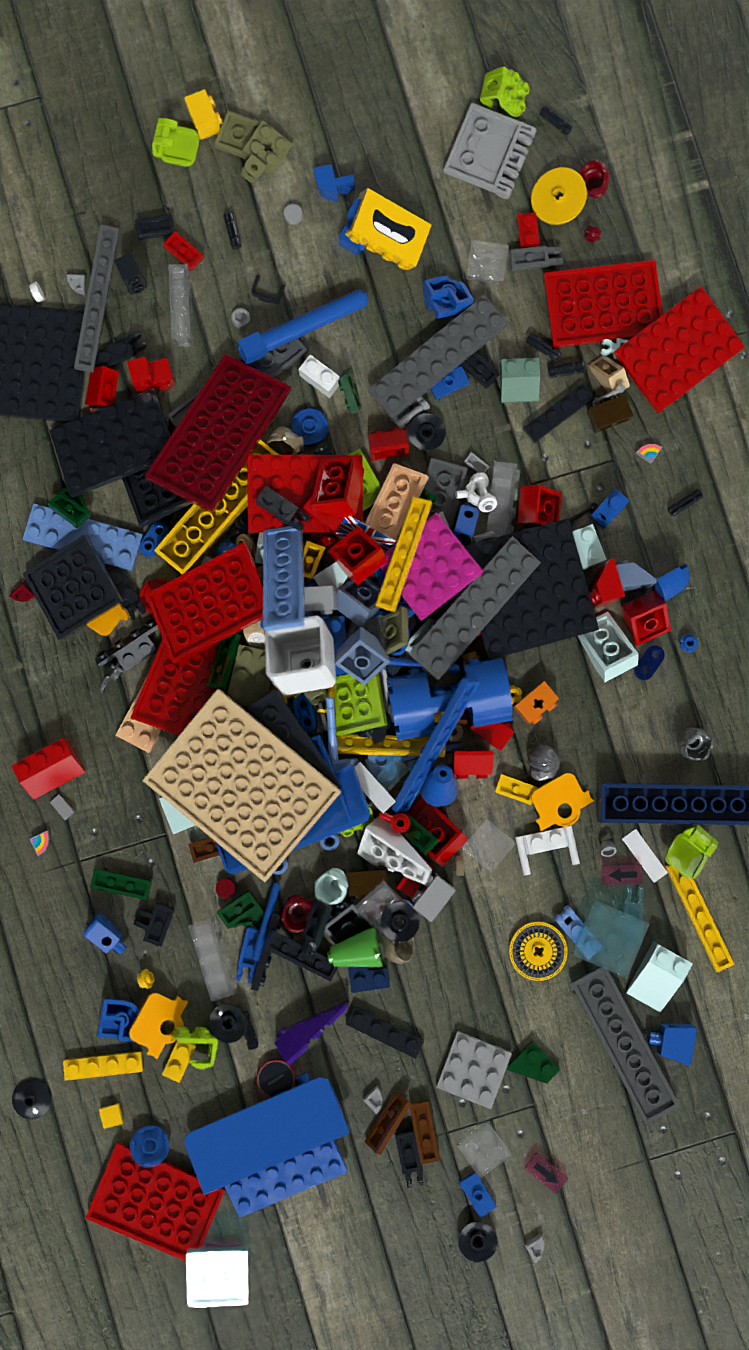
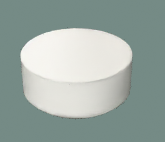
[29,282,45,302]

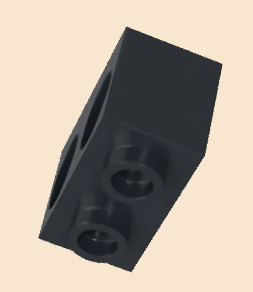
[114,253,147,295]

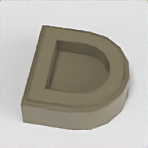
[455,855,464,876]

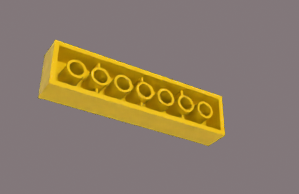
[154,440,279,575]

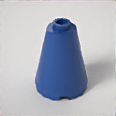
[420,765,458,807]

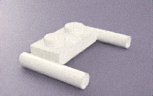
[515,825,580,875]

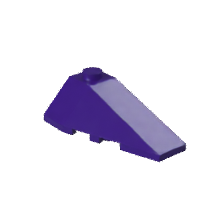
[274,1001,349,1065]

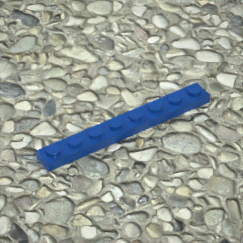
[391,677,480,813]

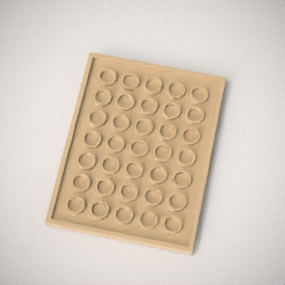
[143,689,341,882]

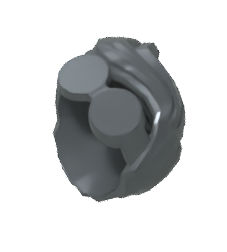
[677,727,714,760]
[527,745,560,781]

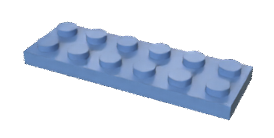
[22,503,144,571]
[263,526,305,632]

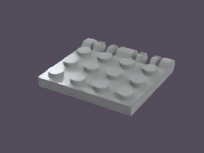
[443,103,537,199]

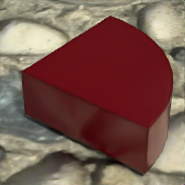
[9,583,35,602]

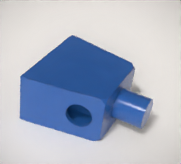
[589,489,629,530]
[453,499,480,546]
[82,911,127,955]
[648,1024,697,1066]

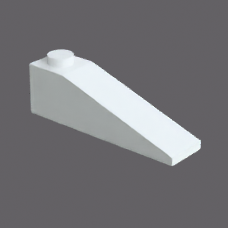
[357,816,432,884]

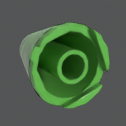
[327,927,383,967]

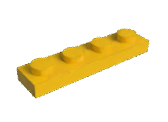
[63,1050,144,1080]

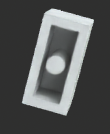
[299,355,340,398]

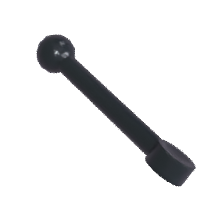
[569,502,598,522]

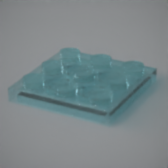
[572,900,649,978]
[187,1246,248,1307]

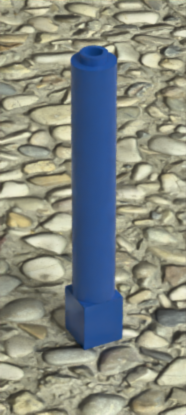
[237,289,368,364]

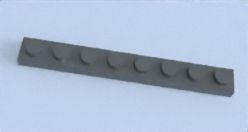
[74,224,119,373]

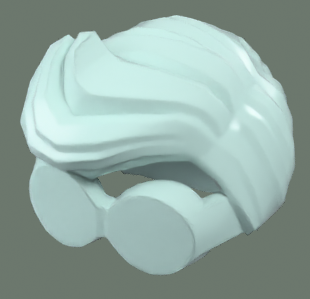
[315,868,348,904]

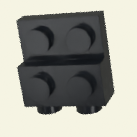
[325,898,373,945]

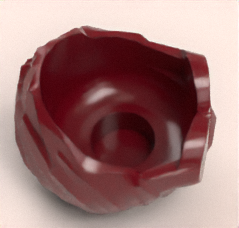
[579,160,610,198]
[281,895,313,933]

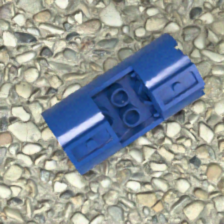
[386,658,513,741]

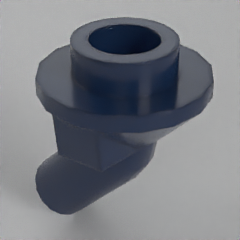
[227,517,248,540]

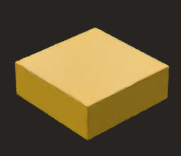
[99,1103,124,1129]

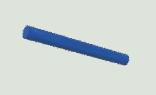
[387,657,459,673]
[251,882,281,961]

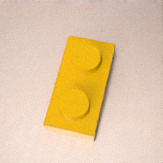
[494,774,538,805]
[162,1040,197,1083]

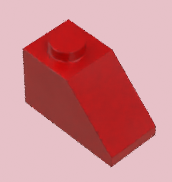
[469,722,514,751]

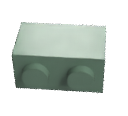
[499,358,540,403]

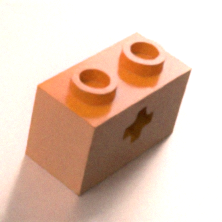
[513,681,559,724]

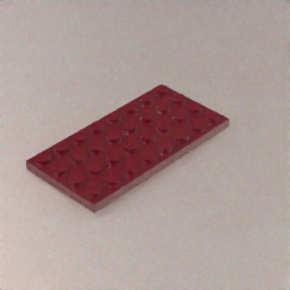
[145,354,291,513]

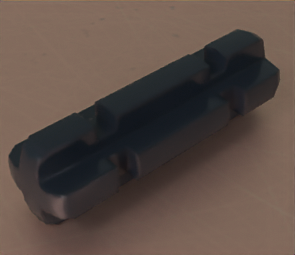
[540,105,573,135]
[223,212,241,250]
[526,333,561,361]
[548,361,585,378]
[668,489,703,517]
[243,1011,258,1050]

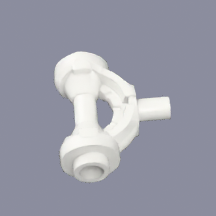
[455,472,497,512]

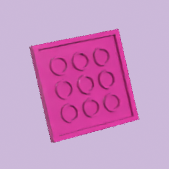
[380,513,484,621]

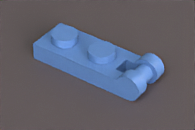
[553,905,603,960]

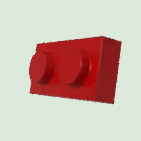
[517,212,540,249]
[163,231,204,272]

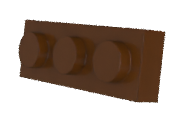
[364,1091,412,1155]
[410,1100,440,1164]

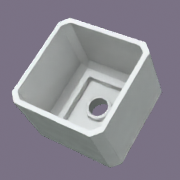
[265,616,336,695]

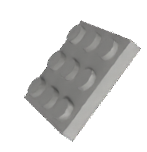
[436,1031,512,1109]

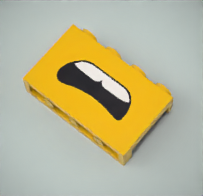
[345,188,431,270]

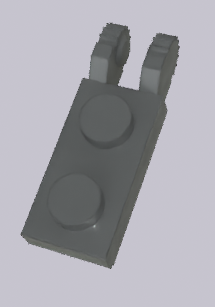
[509,246,563,271]

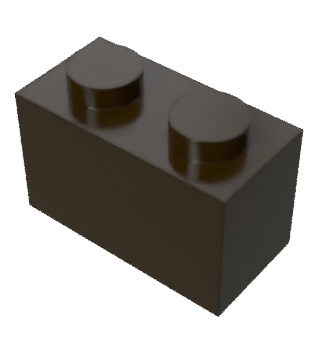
[587,394,633,433]
[348,868,388,899]

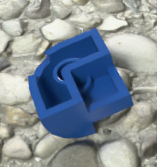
[423,276,474,319]
[652,563,690,601]
[97,998,139,1042]

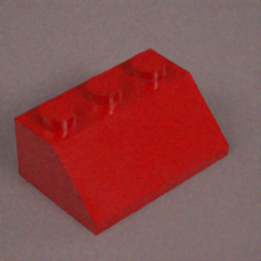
[310,455,365,518]
[588,558,625,609]
[11,738,85,800]

